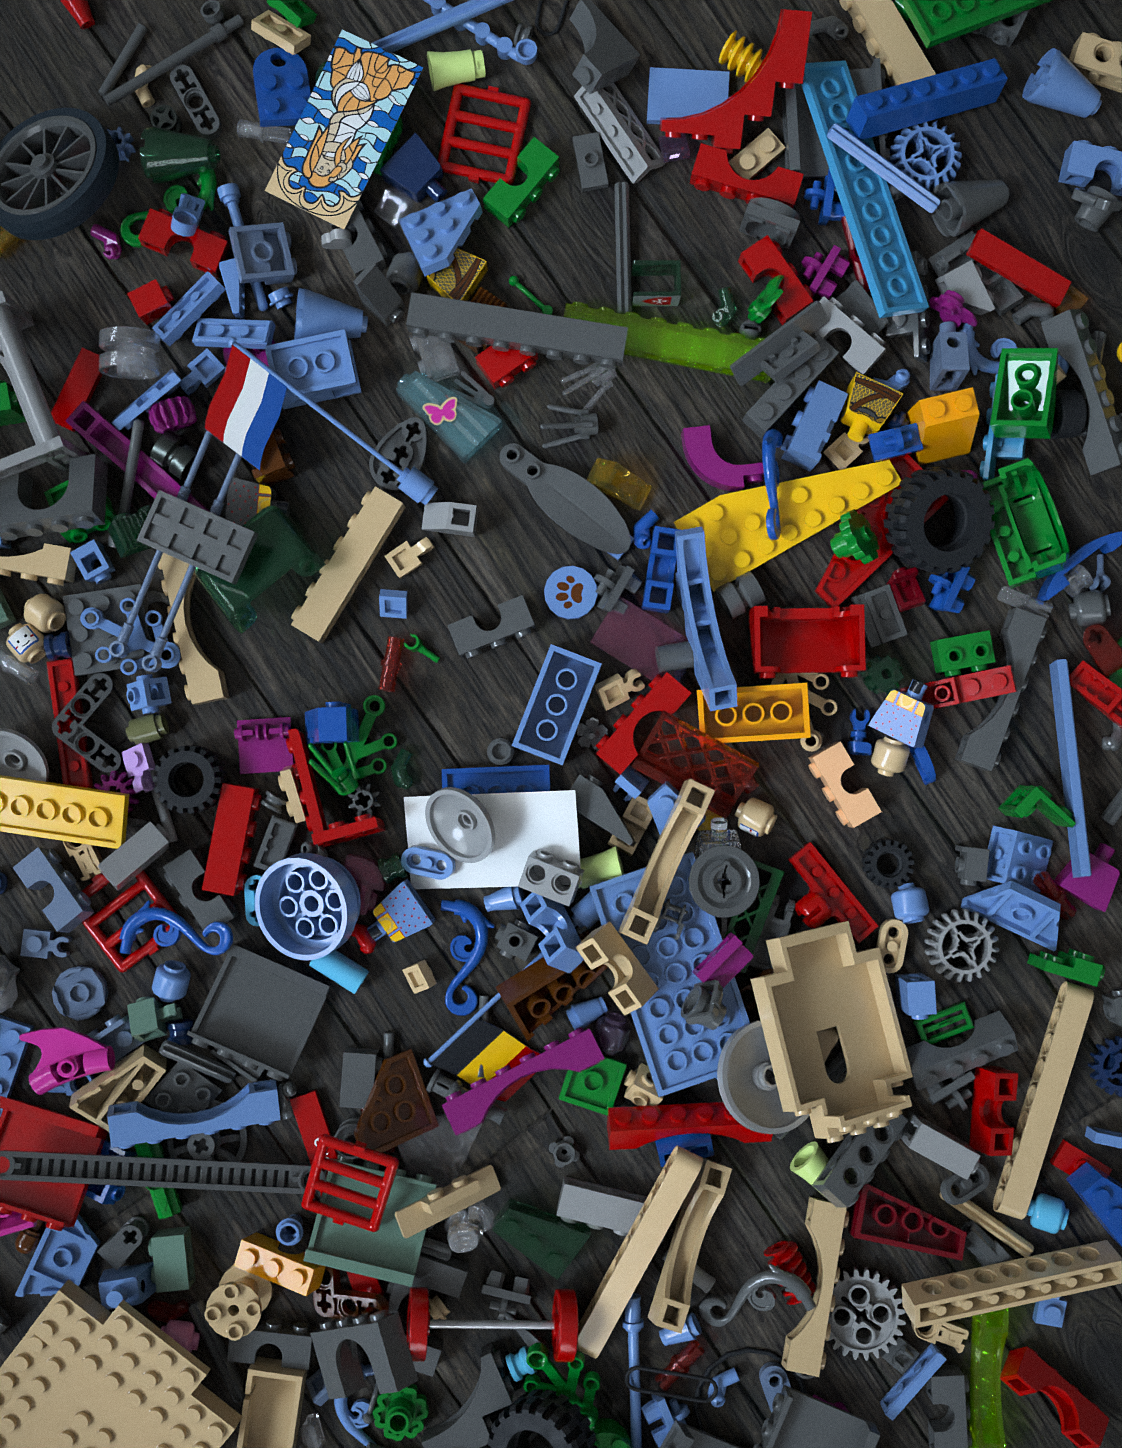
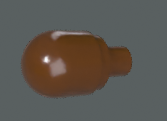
[15,1219,44,1254]

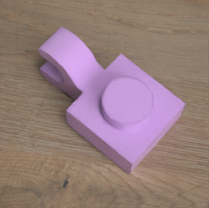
[121,743,155,793]

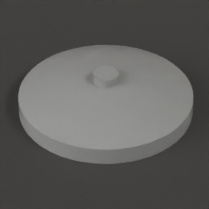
[717,1020,809,1134]

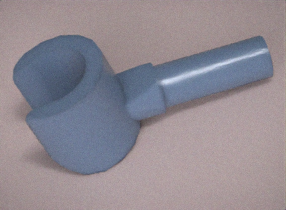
[1088,554,1111,593]

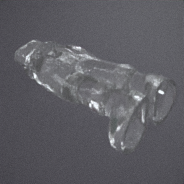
[444,1201,494,1253]

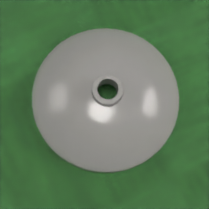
[0,728,49,782]
[425,787,495,863]

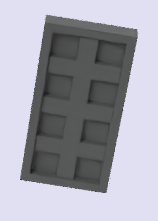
[137,490,258,585]

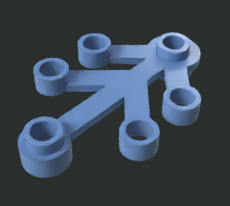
[80,598,181,675]

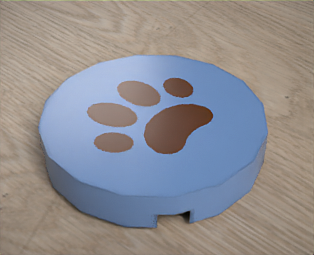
[544,566,597,620]

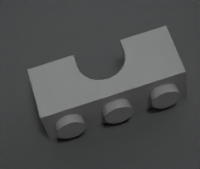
[814,297,886,376]

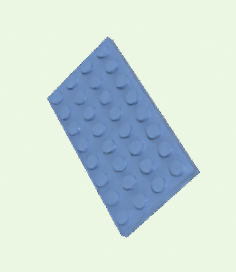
[588,851,750,1097]

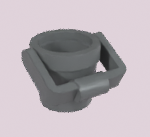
[1071,186,1122,232]
[681,980,726,1030]

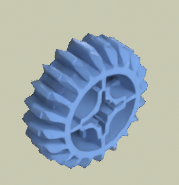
[889,121,962,191]

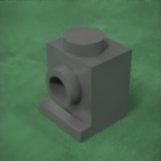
[955,845,990,886]

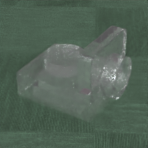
[299,1412,327,1448]

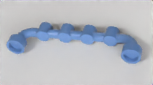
[423,0,537,65]

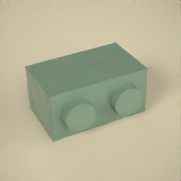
[148,1226,196,1293]

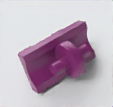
[802,245,850,299]

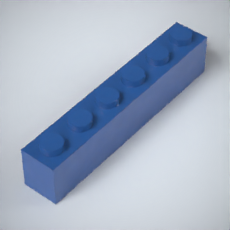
[846,58,1008,140]

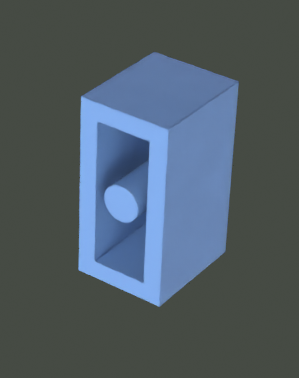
[895,973,937,1020]

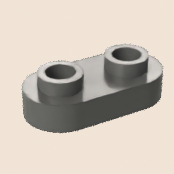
[940,1163,990,1205]

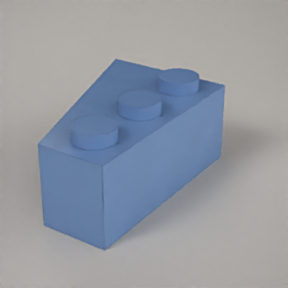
[780,380,848,472]

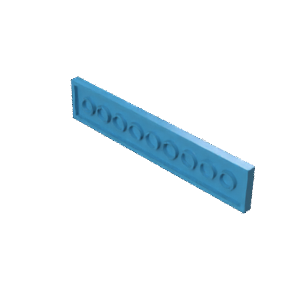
[801,60,929,318]

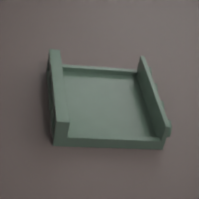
[303,1154,437,1287]

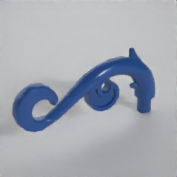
[762,429,783,540]
[441,899,495,1016]
[119,900,233,955]

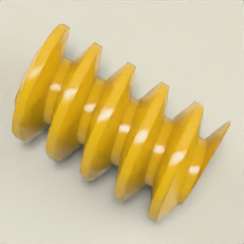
[719,30,763,82]

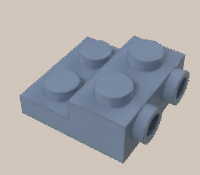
[228,222,297,285]

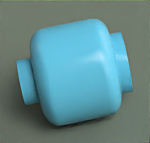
[1026,1193,1069,1234]

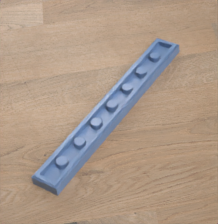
[1049,659,1092,878]

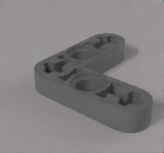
[52,673,121,773]

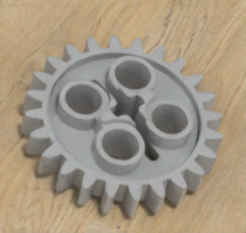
[828,1266,906,1361]

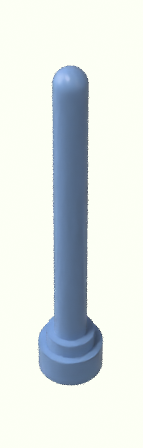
[217,183,268,311]

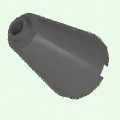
[932,179,1010,237]

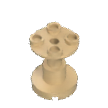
[204,1263,274,1341]

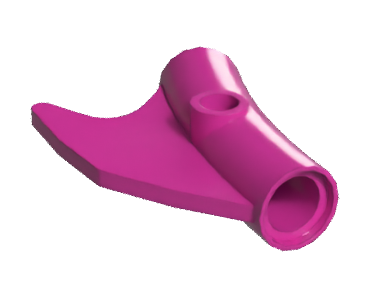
[19,1027,115,1095]

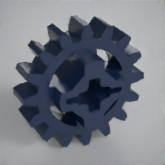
[1088,1036,1122,1097]

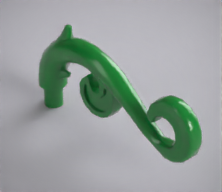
[120,152,217,248]

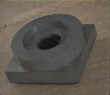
[739,197,800,249]

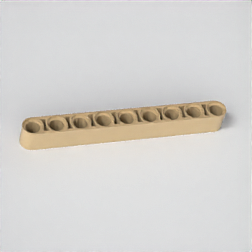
[993,981,1094,1220]
[577,1145,703,1359]

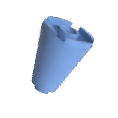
[1022,48,1102,118]
[294,288,368,340]

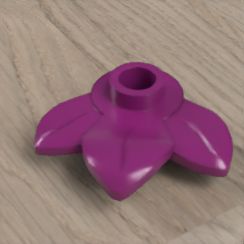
[929,290,978,328]

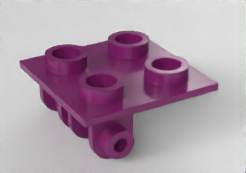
[234,717,294,774]

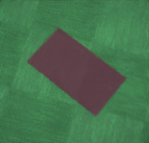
[590,596,688,682]

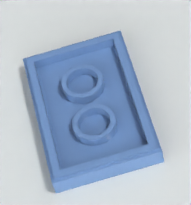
[647,67,729,124]

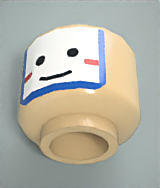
[6,623,46,664]
[735,797,777,837]

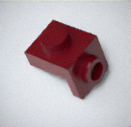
[886,567,926,612]

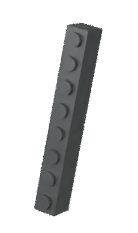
[406,292,628,369]

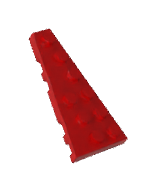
[815,454,949,608]

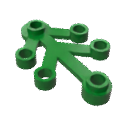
[321,695,398,792]
[524,1342,601,1429]

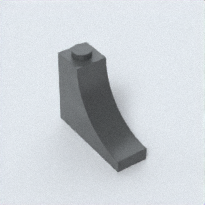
[569,0,640,94]

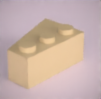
[69,1044,167,1132]

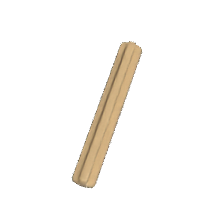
[939,1187,1034,1257]

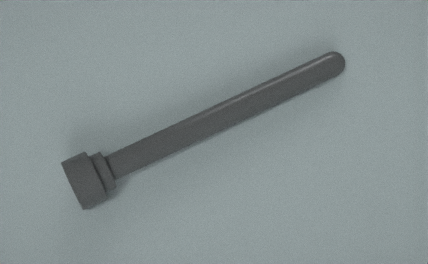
[107,419,144,550]

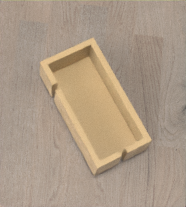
[237,1357,307,1448]

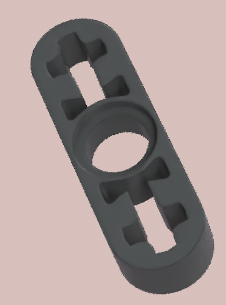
[170,65,222,140]

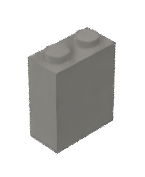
[98,822,169,891]
[901,1110,980,1180]

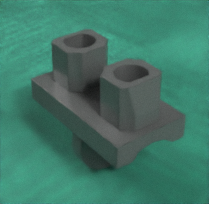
[594,565,642,615]
[926,1071,975,1111]
[481,1270,531,1320]

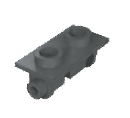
[927,231,976,277]

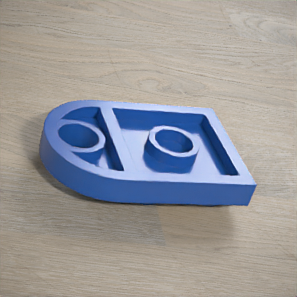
[253,48,311,127]

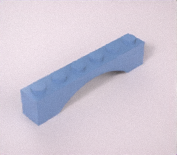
[107,1079,280,1149]

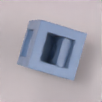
[70,539,115,584]

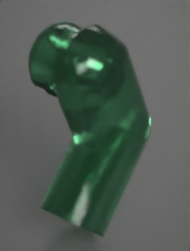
[712,287,736,327]
[391,748,413,789]

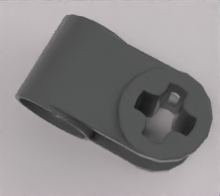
[97,1215,150,1270]

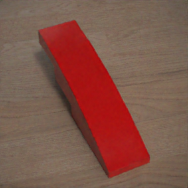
[1069,661,1122,728]

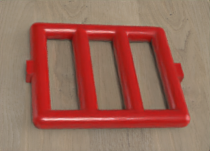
[437,84,531,186]
[82,870,177,973]
[301,1134,399,1232]

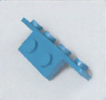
[980,374,1027,482]

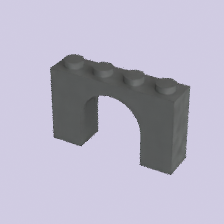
[0,454,108,541]
[386,1253,469,1377]
[310,1310,418,1399]

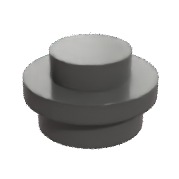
[487,738,514,765]

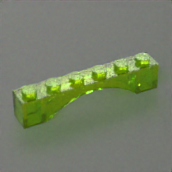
[969,1308,1009,1448]

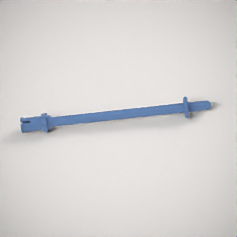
[622,1293,644,1448]

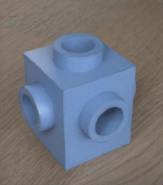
[126,674,172,714]

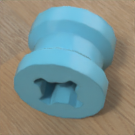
[505,1346,537,1382]

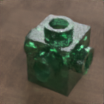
[860,655,904,695]

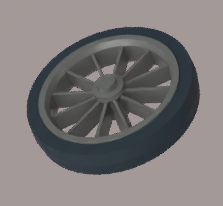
[0,108,119,240]

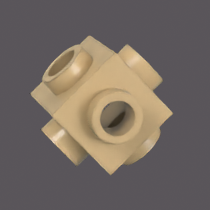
[624,1063,664,1106]

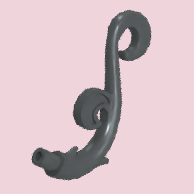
[699,1264,816,1327]

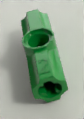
[134,1142,183,1219]

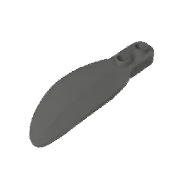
[499,443,631,554]

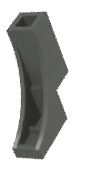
[421,1343,515,1448]

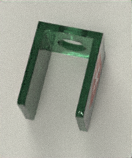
[632,260,681,306]

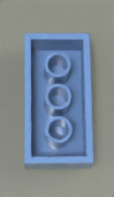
[512,644,602,765]

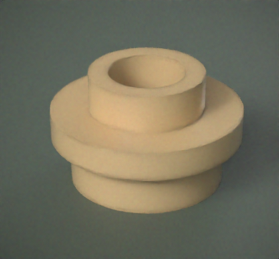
[429,1295,450,1320]

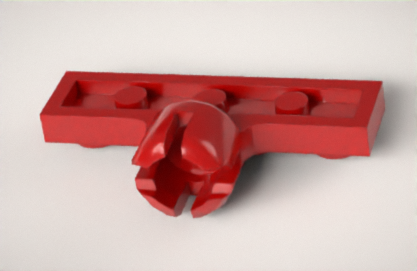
[788,842,878,943]

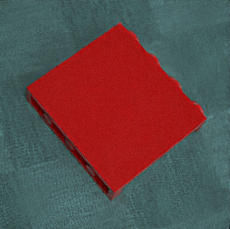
[0,1096,108,1231]

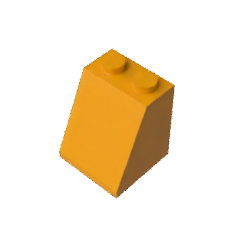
[906,387,979,466]

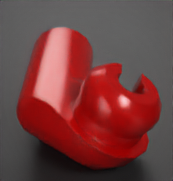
[351,923,376,954]

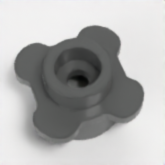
[549,1136,580,1168]

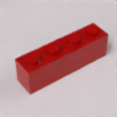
[202,783,262,896]

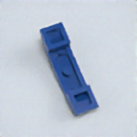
[1037,531,1122,602]

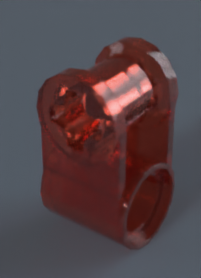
[1083,625,1122,678]

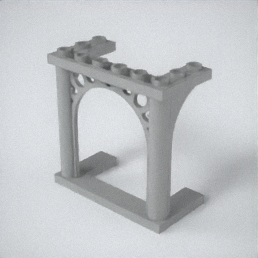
[0,291,86,480]

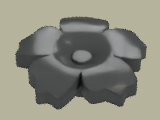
[576,717,608,749]

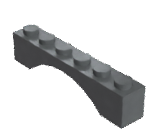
[1041,309,1122,475]
[954,607,1047,771]

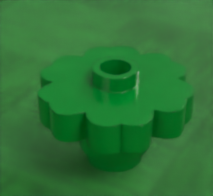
[830,509,879,564]
[373,1384,429,1441]

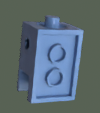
[264,329,362,409]

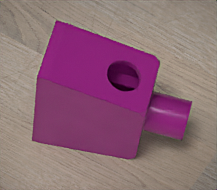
[1051,843,1120,912]

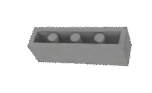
[557,1176,664,1242]

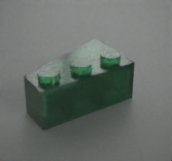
[492,1199,591,1280]

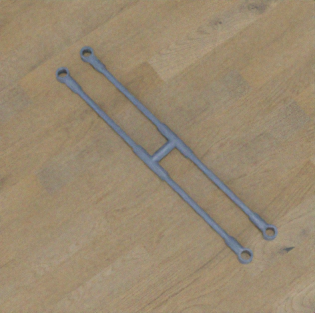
[109,366,242,672]

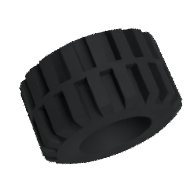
[153,746,228,813]

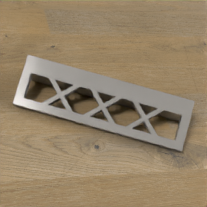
[574,83,667,184]

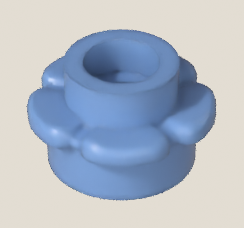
[268,286,293,309]

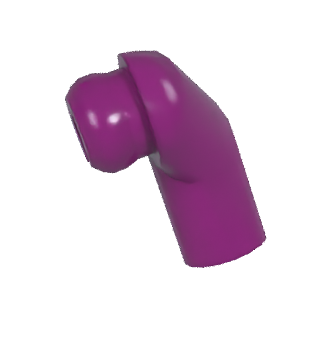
[90,224,122,260]

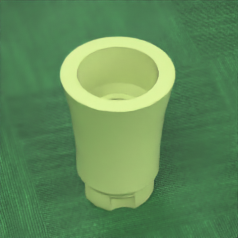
[427,49,486,91]
[570,846,624,889]
[790,1141,849,1192]

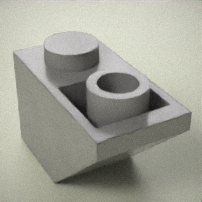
[935,260,995,315]
[422,502,478,537]

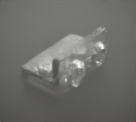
[409,335,460,383]

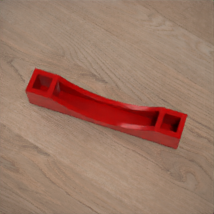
[607,1102,773,1150]

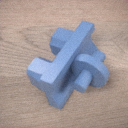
[641,1390,690,1448]

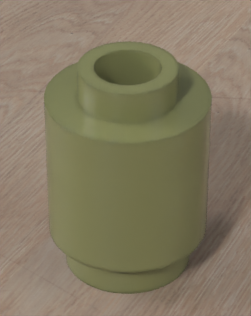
[126,713,169,745]

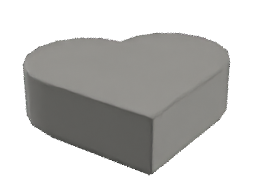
[321,228,354,249]

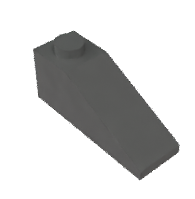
[353,261,405,327]
[570,774,637,847]

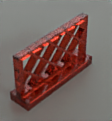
[631,710,759,819]

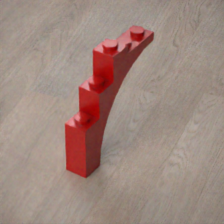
[659,9,812,154]

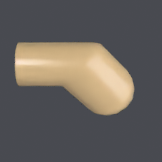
[135,64,155,108]

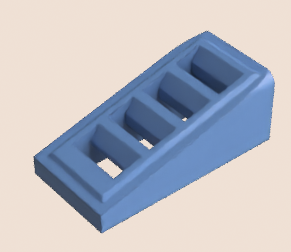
[219,258,245,320]

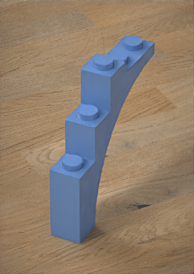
[675,526,737,711]

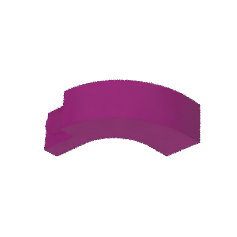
[681,425,764,491]

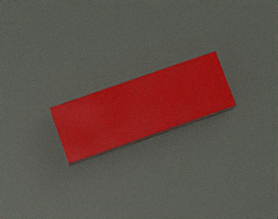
[51,347,109,433]

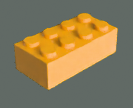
[697,683,811,744]

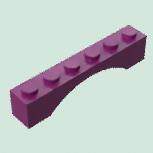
[66,401,210,512]
[442,1027,605,1136]

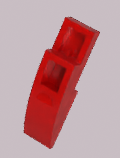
[900,665,1017,709]

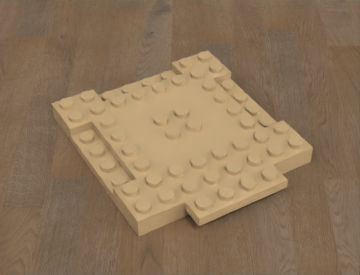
[0,1279,242,1448]

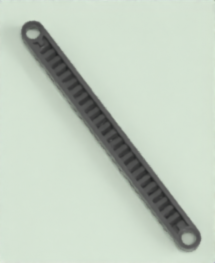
[0,1150,326,1194]

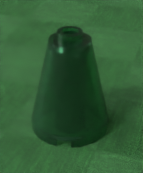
[140,127,221,184]

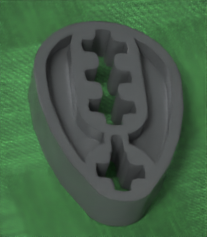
[369,417,428,492]

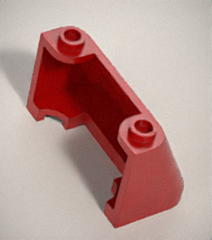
[749,604,866,679]

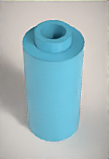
[309,950,369,994]

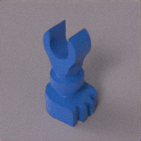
[847,708,872,756]

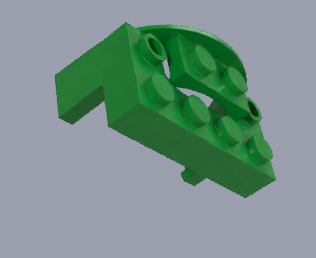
[982,458,1070,589]

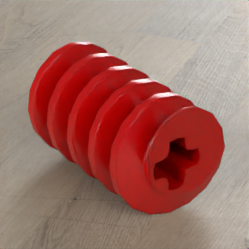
[763,1241,816,1305]

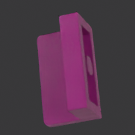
[692,933,753,992]

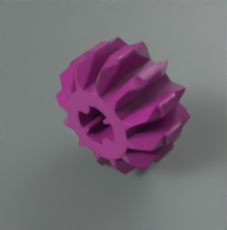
[148,396,197,434]
[94,771,140,813]

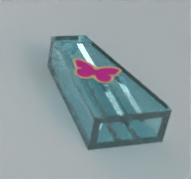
[396,371,503,463]

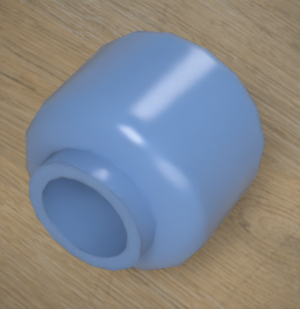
[891,883,929,924]
[152,960,191,1003]

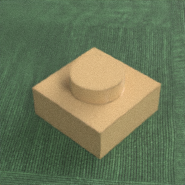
[402,959,437,994]

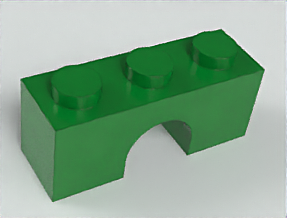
[483,137,560,228]

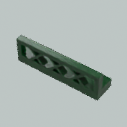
[725,860,784,974]

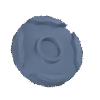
[52,965,108,1021]

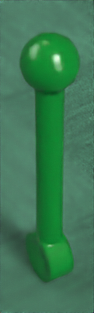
[509,276,553,315]

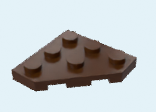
[354,1049,439,1160]

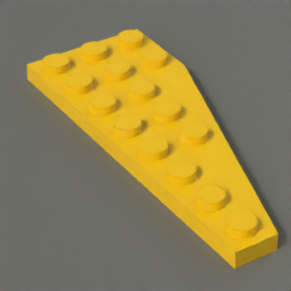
[674,460,901,592]

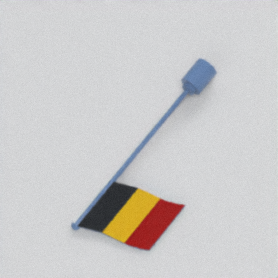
[424,892,599,1102]

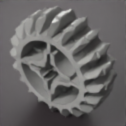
[924,909,999,982]

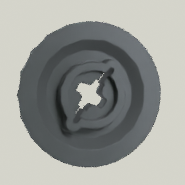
[688,845,759,918]

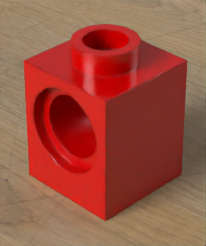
[127,279,174,325]

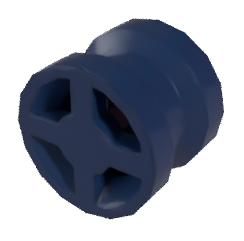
[44,631,72,661]
[166,1019,194,1045]

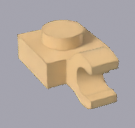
[385,537,435,579]

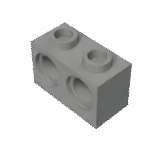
[518,850,585,906]

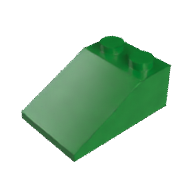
[990,348,1059,439]

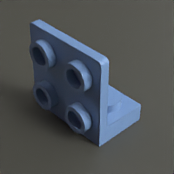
[986,826,1053,892]

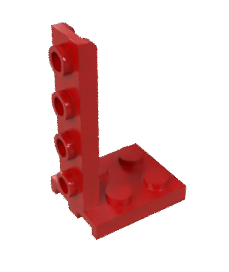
[286,729,386,847]

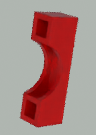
[689,143,804,208]
[595,672,691,775]
[999,1346,1110,1448]

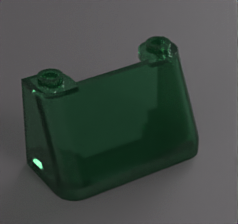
[195,506,326,634]

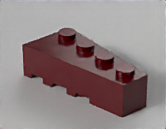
[847,1183,967,1261]

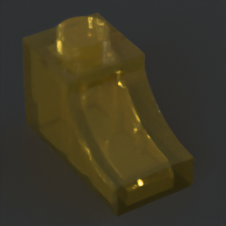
[587,458,652,510]

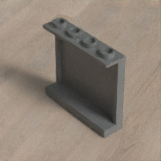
[187,944,332,1082]

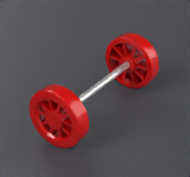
[407,1287,578,1362]

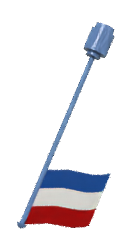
[205,337,438,505]

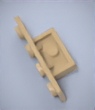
[395,1165,501,1238]

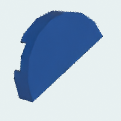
[907,745,936,785]

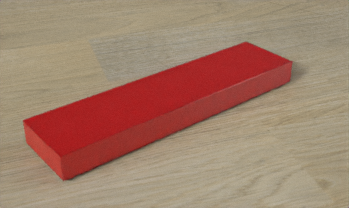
[966,228,1071,308]

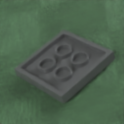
[63,584,153,676]

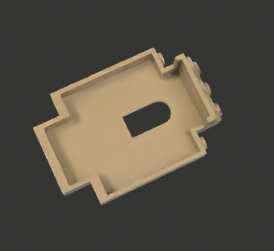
[750,921,913,1143]

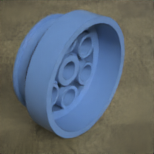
[255,853,361,960]

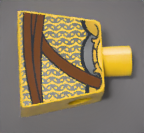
[427,248,488,301]
[840,372,903,442]

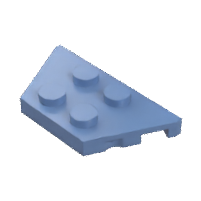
[961,881,1061,951]
[15,1214,101,1297]

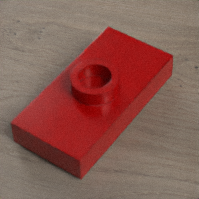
[1050,1139,1112,1175]

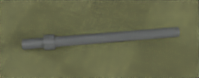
[103,15,244,107]

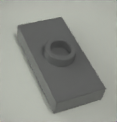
[572,132,608,192]
[253,815,299,871]

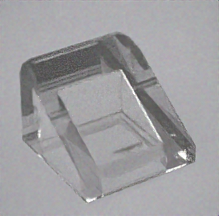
[374,188,414,228]

